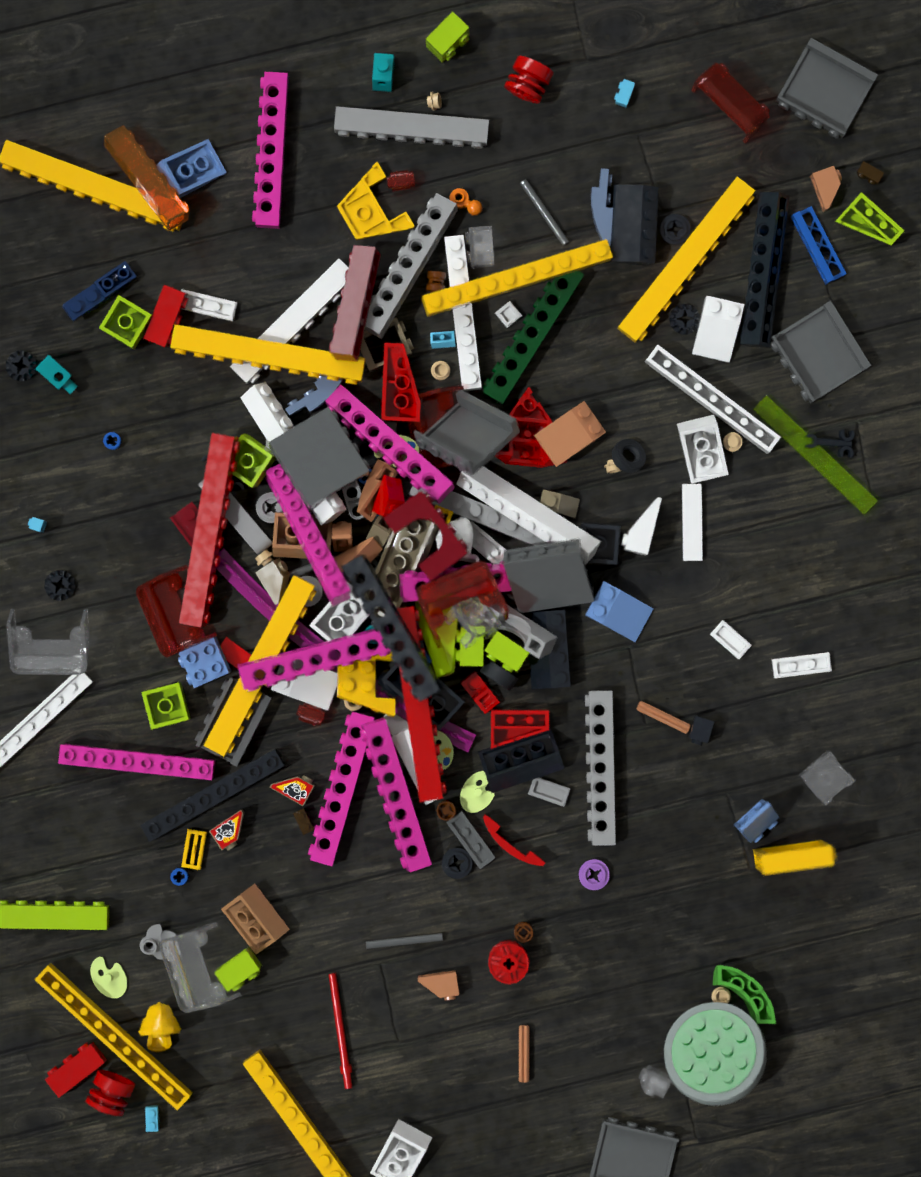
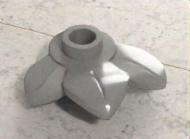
[140,924,177,960]

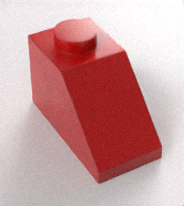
[372,475,405,517]

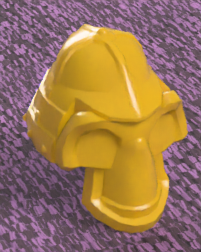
[139,1002,181,1052]

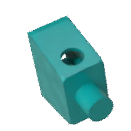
[372,53,395,92]
[36,354,77,394]

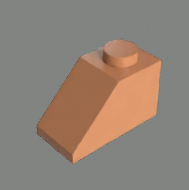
[810,166,842,212]
[332,521,353,552]
[418,970,459,1000]

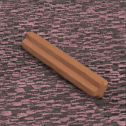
[637,701,691,734]
[519,1025,529,1083]

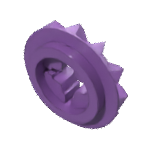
[579,859,609,890]

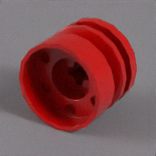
[504,56,554,104]
[488,940,529,984]
[86,1069,136,1116]

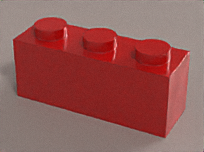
[143,285,189,347]
[45,1042,107,1098]

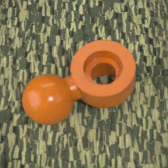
[450,188,482,215]

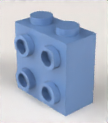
[178,637,232,688]

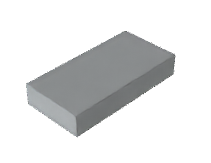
[528,778,570,807]

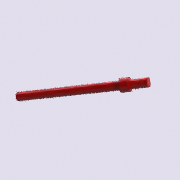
[328,973,352,1089]

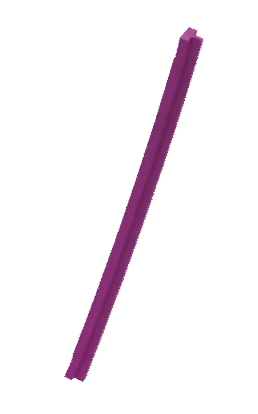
[216,548,476,752]

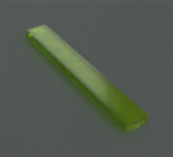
[753,395,878,515]

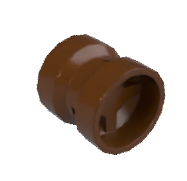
[426,271,446,292]
[437,800,456,821]
[514,922,533,943]

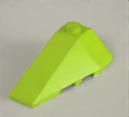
[415,596,461,678]

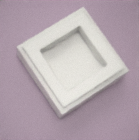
[495,301,522,328]

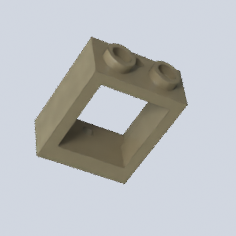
[360,318,414,372]

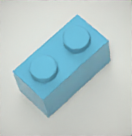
[614,79,635,107]
[430,331,456,349]
[28,517,47,533]
[145,1105,159,1132]

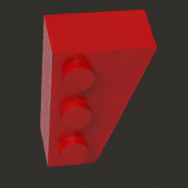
[491,710,549,749]

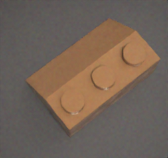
[272,512,333,559]
[221,884,290,954]

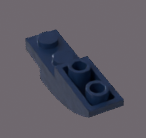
[62,261,137,322]

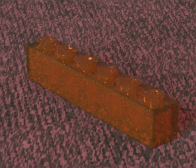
[104,125,190,231]

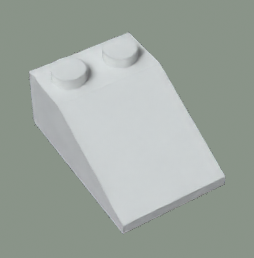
[692,296,744,363]
[677,415,729,484]
[621,497,662,556]
[309,582,369,641]
[271,659,337,711]
[370,1119,432,1177]

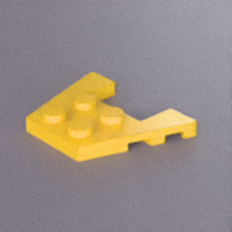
[337,162,415,240]
[337,648,395,717]

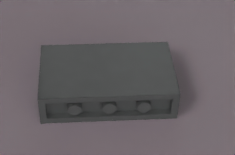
[195,677,273,767]

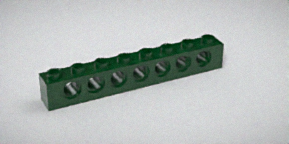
[482,271,584,405]

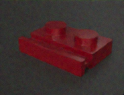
[170,502,198,547]

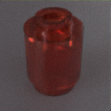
[387,170,415,192]
[296,702,326,726]

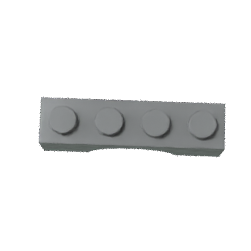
[478,598,557,659]

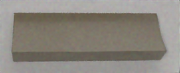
[367,520,439,617]

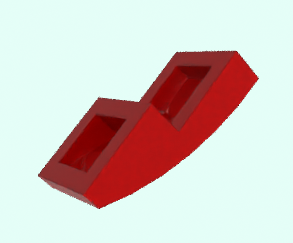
[460,670,500,714]

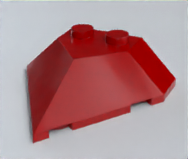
[494,387,567,468]

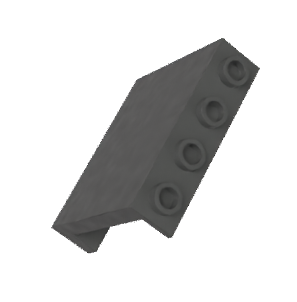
[776,38,878,138]
[770,300,871,403]
[414,389,520,475]
[269,407,370,511]
[503,539,594,613]
[589,1117,679,1177]

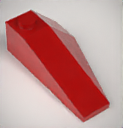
[381,343,421,422]

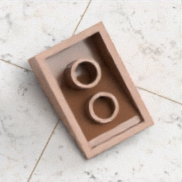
[534,401,606,467]

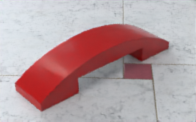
[483,814,545,866]

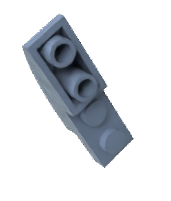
[591,169,613,247]
[286,375,344,417]

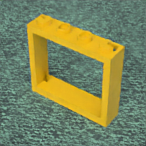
[753,840,836,874]

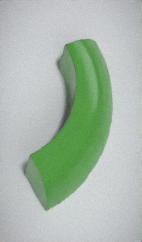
[713,965,776,1024]

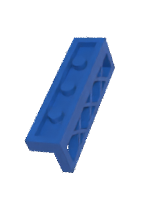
[791,206,846,285]

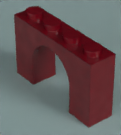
[384,491,468,582]

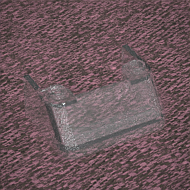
[6,609,89,675]
[159,922,241,1013]

